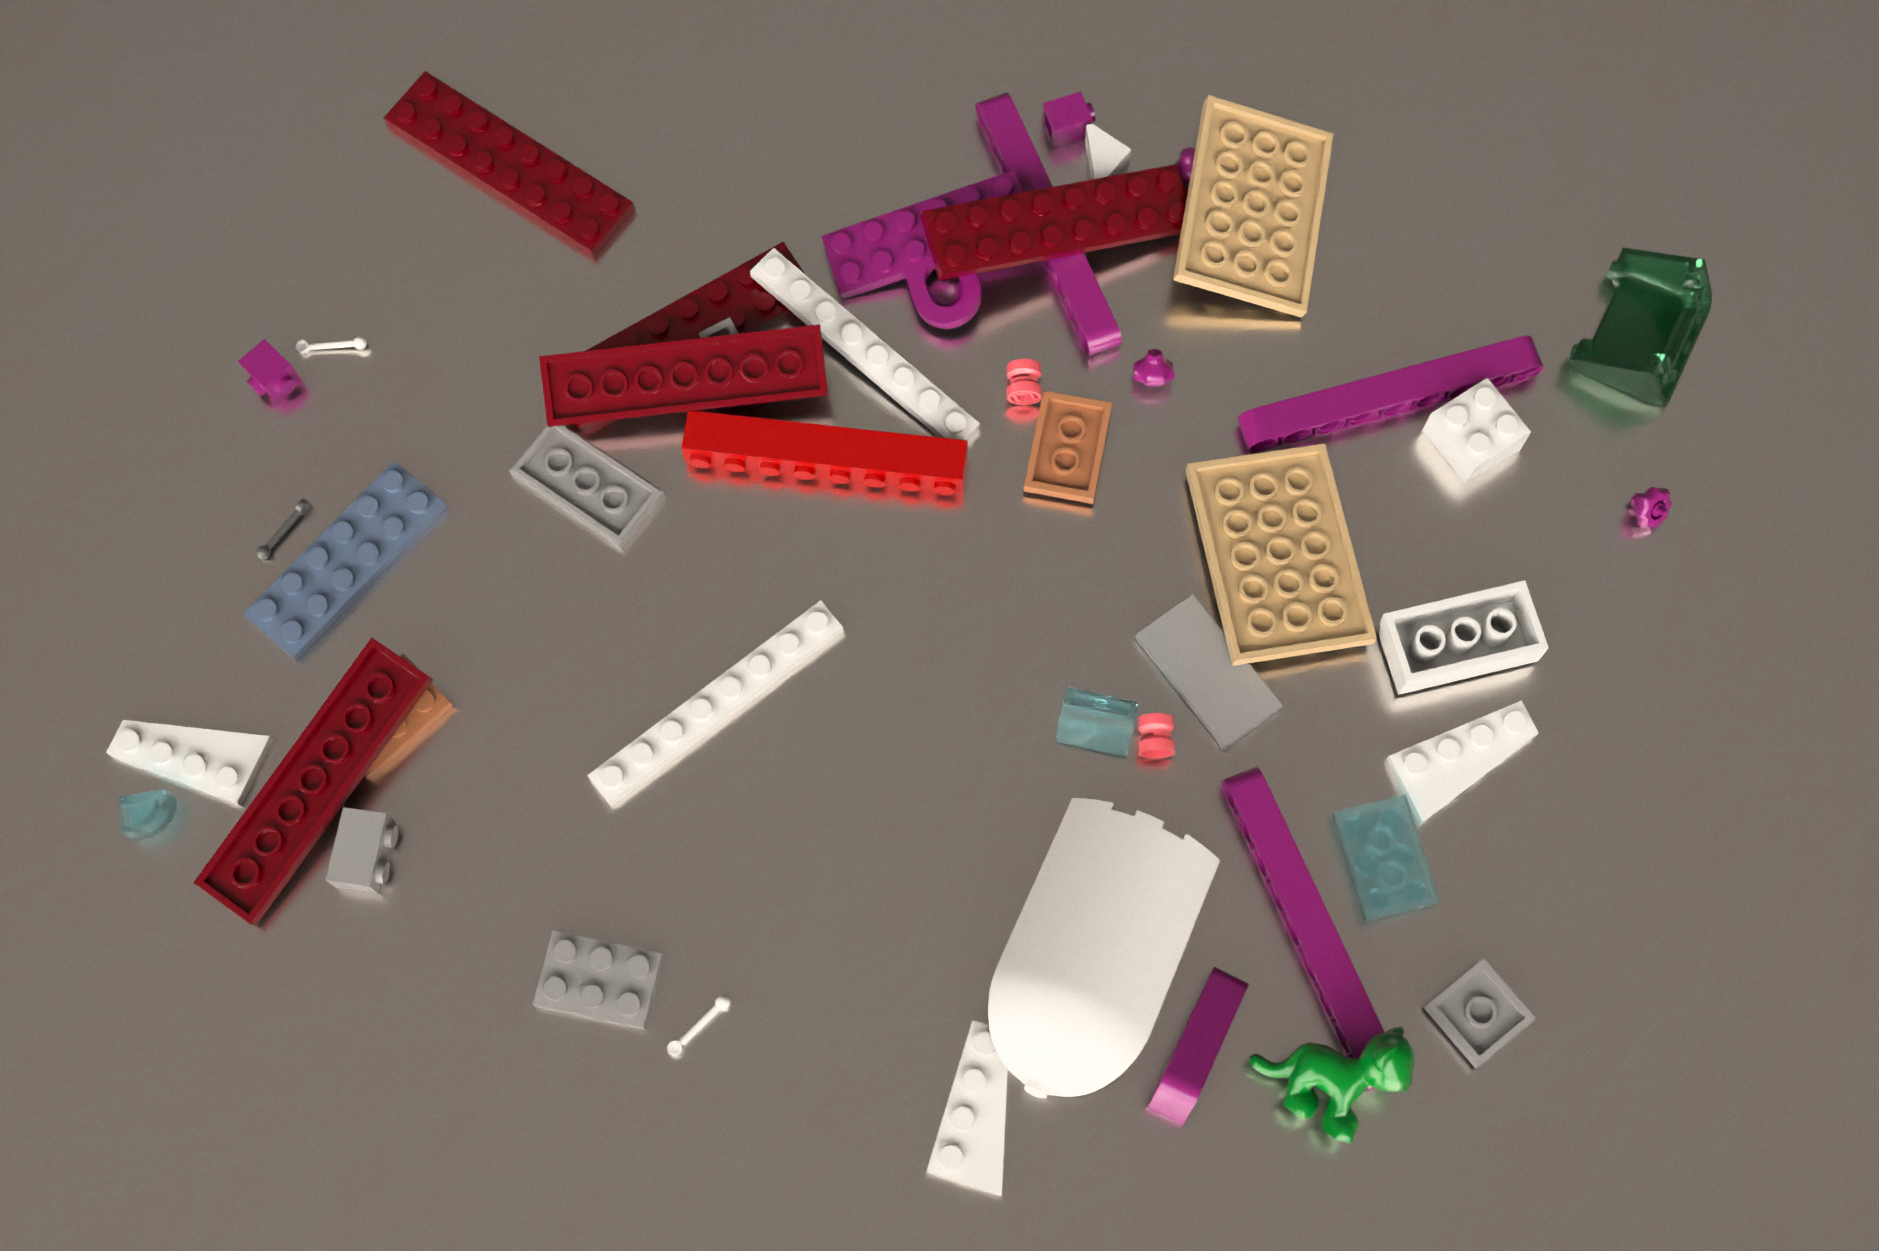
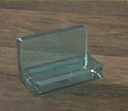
[1056,687,1139,756]

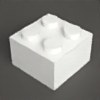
[1422,378,1531,484]

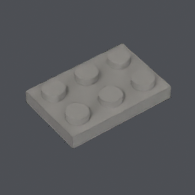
[533,930,664,1030]

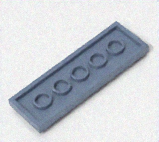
[243,461,447,661]

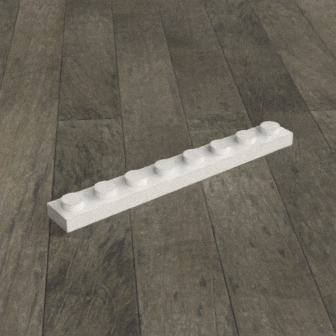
[750,248,980,440]
[587,600,844,807]

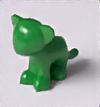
[1249,1027,1415,1144]

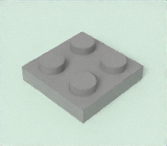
[1424,958,1536,1069]

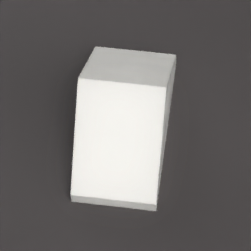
[1085,124,1131,180]

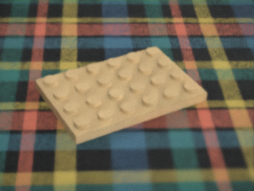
[1173,95,1333,318]
[1185,443,1377,666]

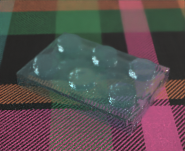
[1332,795,1440,923]

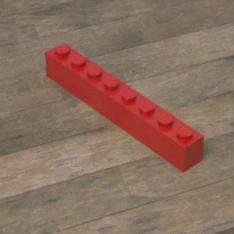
[681,411,968,495]

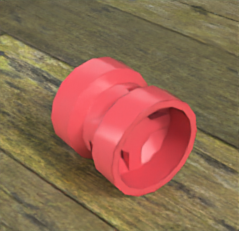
[1007,359,1042,405]
[1137,713,1175,758]

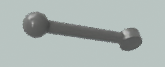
[257,499,311,559]

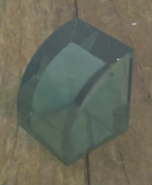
[119,789,177,841]

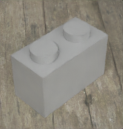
[325,807,398,894]

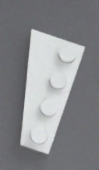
[1387,700,1538,825]
[106,720,274,806]
[927,1020,1008,1196]

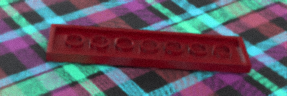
[383,71,635,258]
[920,164,1187,281]
[576,241,806,432]
[539,324,829,427]
[193,637,434,926]

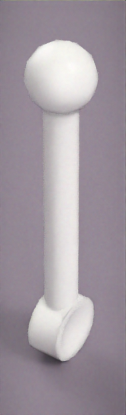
[295,336,367,355]
[667,995,730,1057]

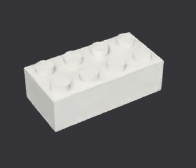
[1376,580,1549,695]

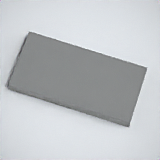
[509,425,665,549]
[1135,594,1283,750]

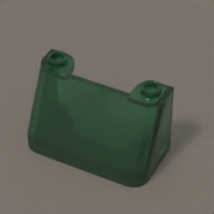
[1570,248,1712,407]

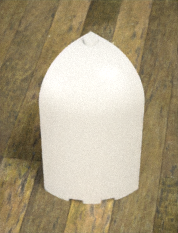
[988,798,1220,1098]

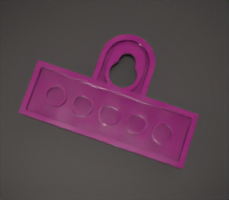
[822,170,1022,329]

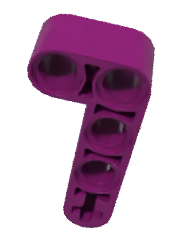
[1147,966,1249,1125]

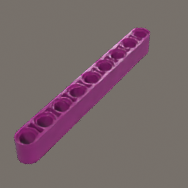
[975,92,1122,356]
[1237,335,1544,453]
[1221,766,1385,1092]

